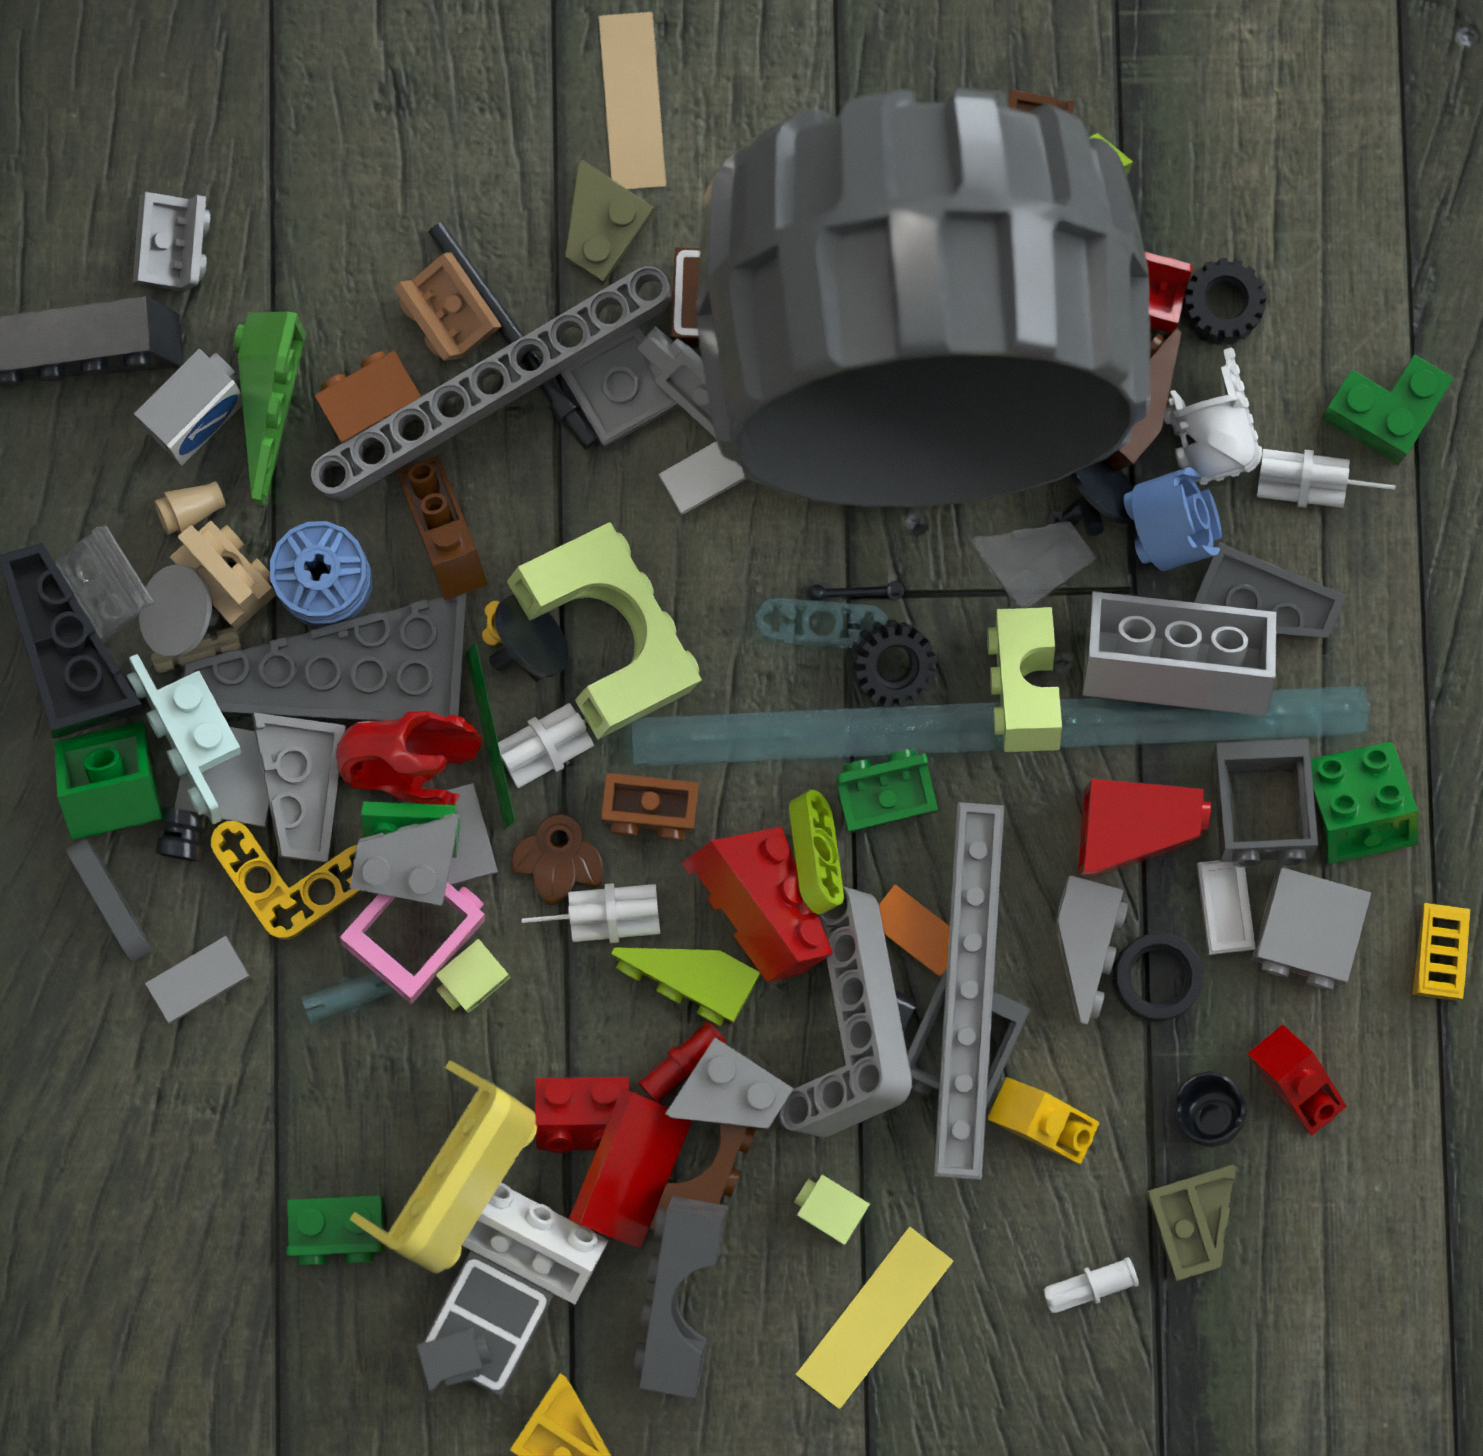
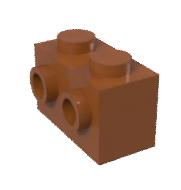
[314,350,421,444]
[601,773,699,841]

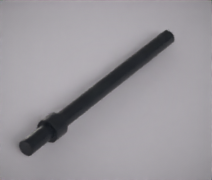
[428,222,599,450]

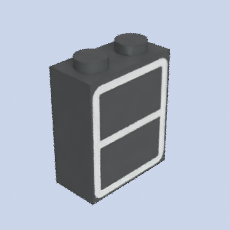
[423,1251,556,1396]

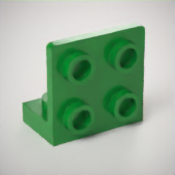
[1311,742,1419,864]

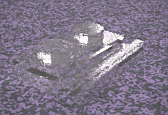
[55,526,154,640]

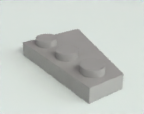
[252,712,345,863]

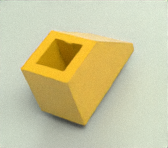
[987,1077,1100,1164]

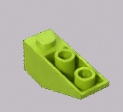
[611,948,760,1027]

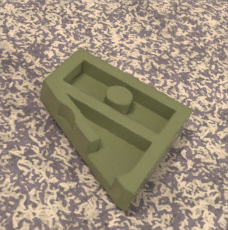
[566,160,655,285]
[1146,1164,1236,1281]

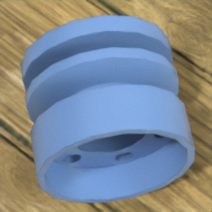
[270,521,372,628]

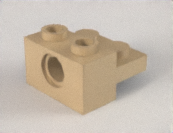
[170,521,277,630]

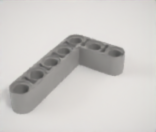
[779,886,912,1138]

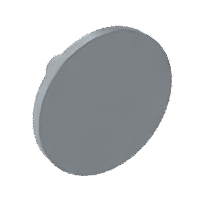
[139,564,219,657]

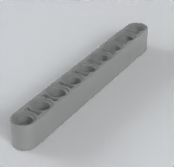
[311,266,673,500]

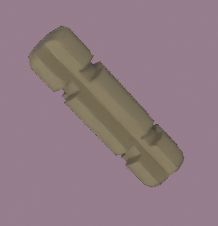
[150,627,241,673]

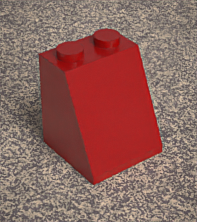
[1077,779,1211,880]

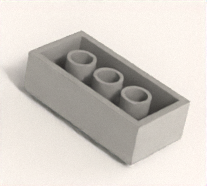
[1082,591,1276,716]

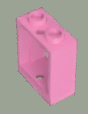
[340,882,485,1005]

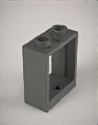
[1212,739,1318,867]
[907,970,1031,1107]

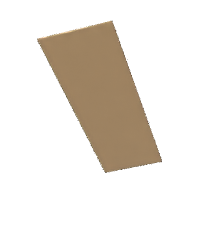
[599,12,666,189]

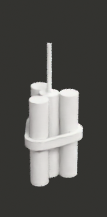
[1257,449,1396,508]
[498,703,594,788]
[522,883,660,943]

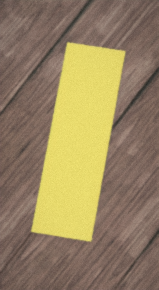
[796,1227,953,1409]

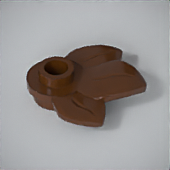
[511,813,603,905]

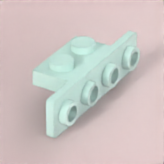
[126,654,241,824]

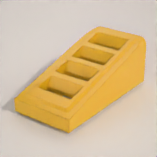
[1412,903,1470,1001]

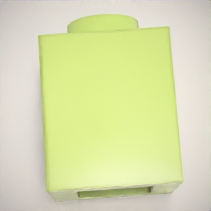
[436,939,511,1013]
[794,1175,870,1245]

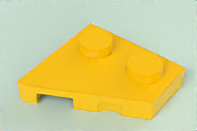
[510,1373,611,1456]

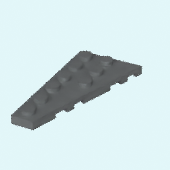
[184,592,468,722]

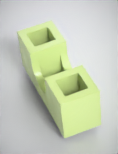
[987,607,1062,752]

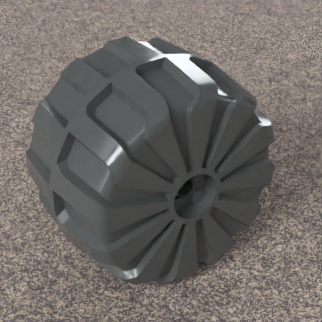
[696,88,1150,507]

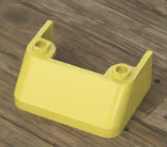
[350,1060,537,1273]

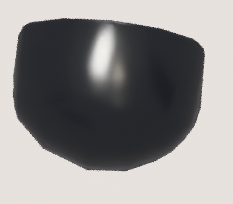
[1176,1071,1247,1148]

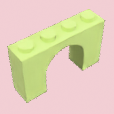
[507,522,702,739]

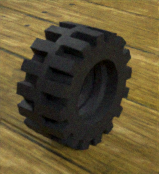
[1183,258,1267,345]

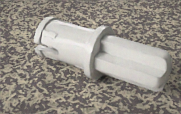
[1044,1257,1139,1313]

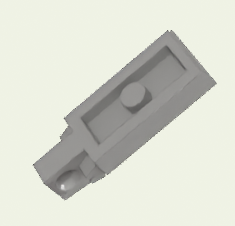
[637,326,716,438]

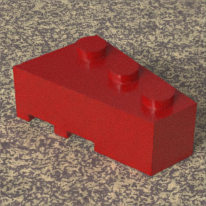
[681,827,833,983]

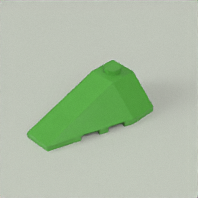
[233,311,306,508]

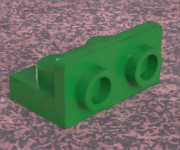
[286,1195,384,1265]

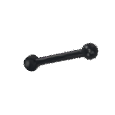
[808,581,904,602]

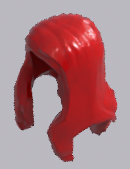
[336,711,482,805]

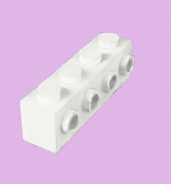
[462,1183,609,1304]

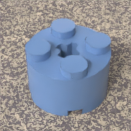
[1124,467,1222,571]

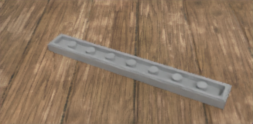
[934,802,1004,1180]

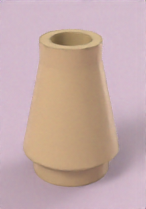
[154,481,226,535]

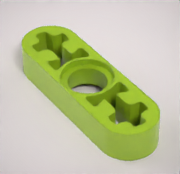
[789,790,844,915]

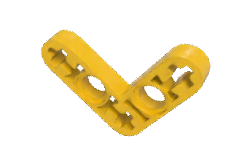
[211,821,363,940]

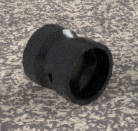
[155,807,209,862]

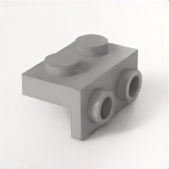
[132,192,210,292]

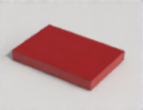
[569,1088,692,1249]

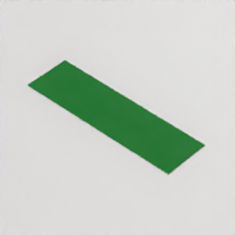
[466,642,515,830]

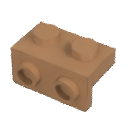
[394,253,502,361]

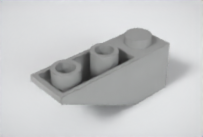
[1054,875,1128,1027]

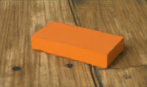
[879,884,949,978]

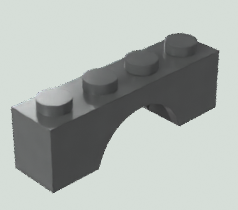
[634,1196,728,1398]

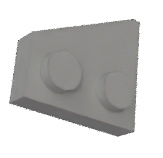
[350,814,459,906]
[666,1038,794,1129]

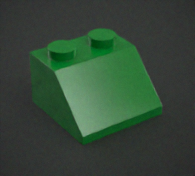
[54,721,162,840]

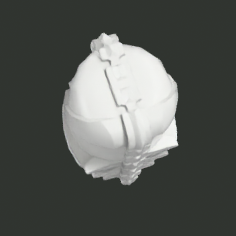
[1164,347,1262,485]

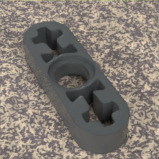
[65,836,153,963]

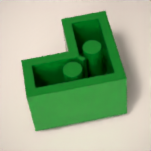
[1321,354,1454,465]

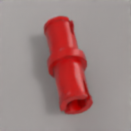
[638,1021,726,1103]

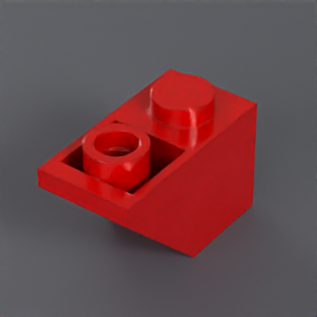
[1247,1024,1347,1136]

